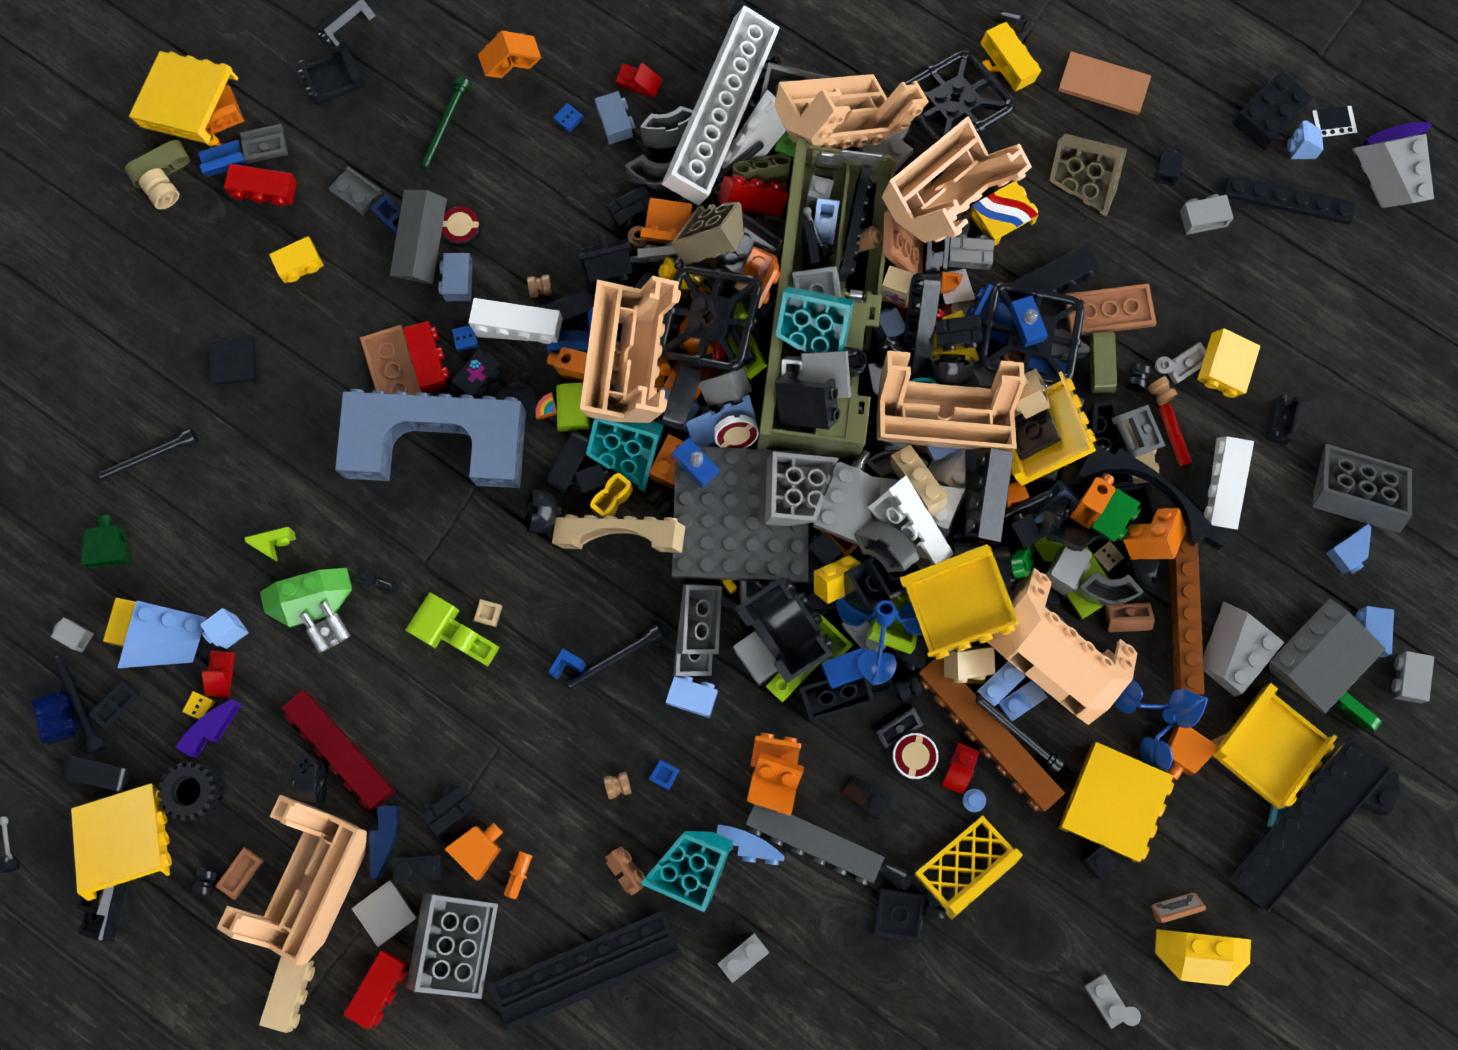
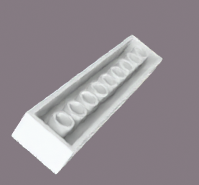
[662,5,780,206]

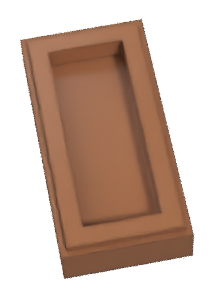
[215,847,264,900]

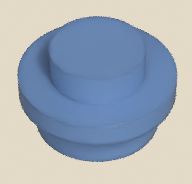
[963,789,986,812]

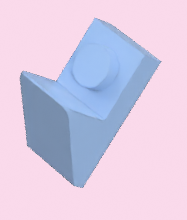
[814,198,840,245]
[998,680,1048,721]

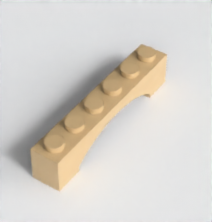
[552,514,685,553]

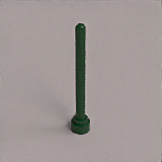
[421,76,471,169]

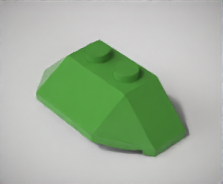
[260,568,353,628]

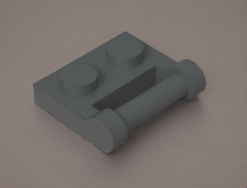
[1112,405,1165,458]

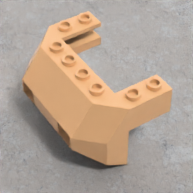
[774,74,929,149]
[882,116,1032,243]
[580,276,681,423]
[876,351,1025,451]
[987,568,1137,725]
[217,795,367,965]

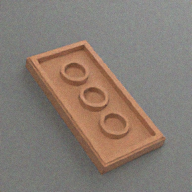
[1058,51,1151,115]
[883,211,924,274]
[1064,284,1157,335]
[360,325,422,395]

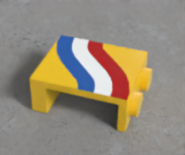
[969,182,1038,246]

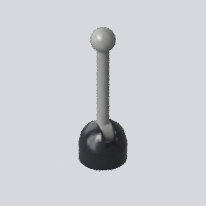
[803,207,833,259]
[0,816,20,873]

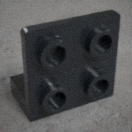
[1039,497,1098,552]

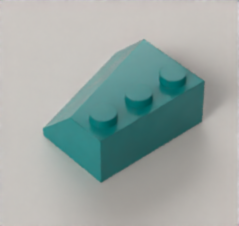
[775,287,855,353]
[586,418,664,492]
[640,831,733,912]

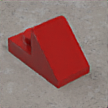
[616,63,662,98]
[202,651,235,698]
[941,743,980,795]

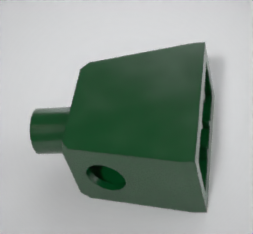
[81,515,132,569]

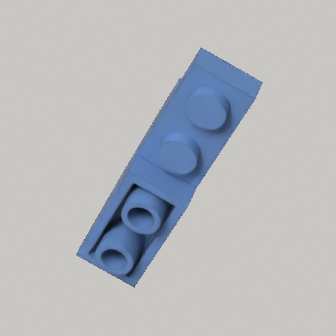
[697,825,784,865]

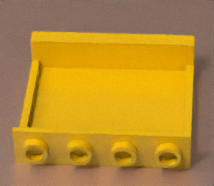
[129,51,238,144]
[1008,372,1096,486]
[900,544,1019,660]
[1212,683,1337,810]
[1058,742,1174,862]
[71,783,172,901]

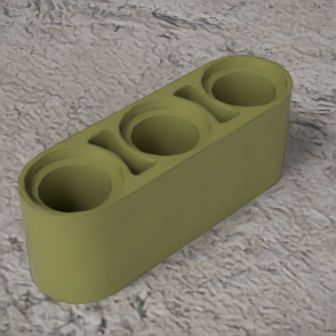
[125,140,190,189]
[732,153,791,183]
[1089,332,1117,393]

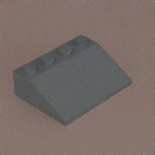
[1313,444,1412,533]
[1269,599,1386,714]
[406,893,498,999]

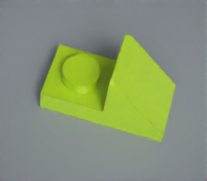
[245,527,296,562]

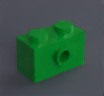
[1090,488,1140,542]

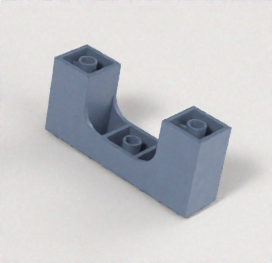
[335,389,526,488]

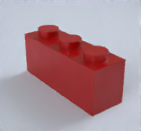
[224,164,297,206]
[717,175,789,217]
[403,321,450,393]
[344,950,409,1030]

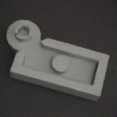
[1155,342,1206,384]
[1084,974,1141,1029]

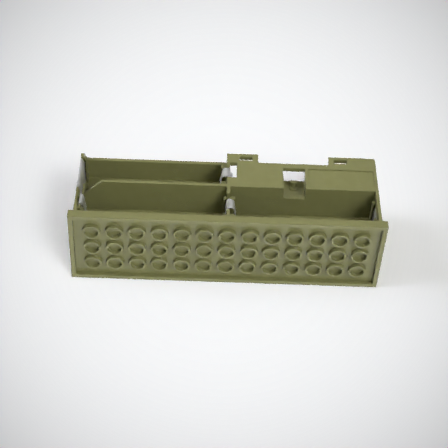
[756,137,896,464]

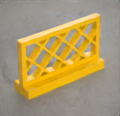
[915,816,1023,920]

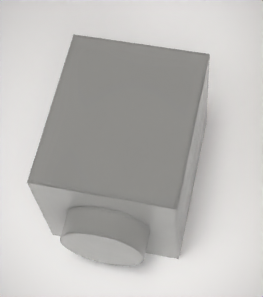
[805,175,834,208]
[51,617,94,653]

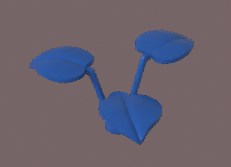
[836,596,923,685]
[1114,679,1208,772]

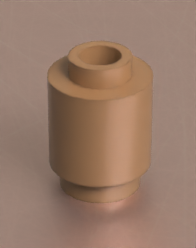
[628,226,651,253]
[856,226,882,253]

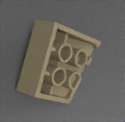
[1049,134,1127,217]
[671,202,744,265]

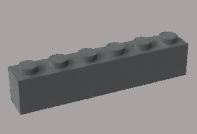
[746,804,885,885]

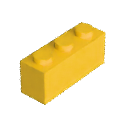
[980,22,1041,91]

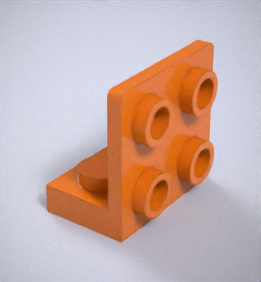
[205,85,245,134]
[640,198,693,244]
[734,246,781,309]
[751,733,801,767]
[747,753,804,815]

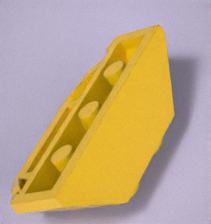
[1155,929,1251,986]

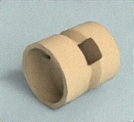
[139,168,179,210]

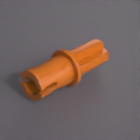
[504,851,533,899]

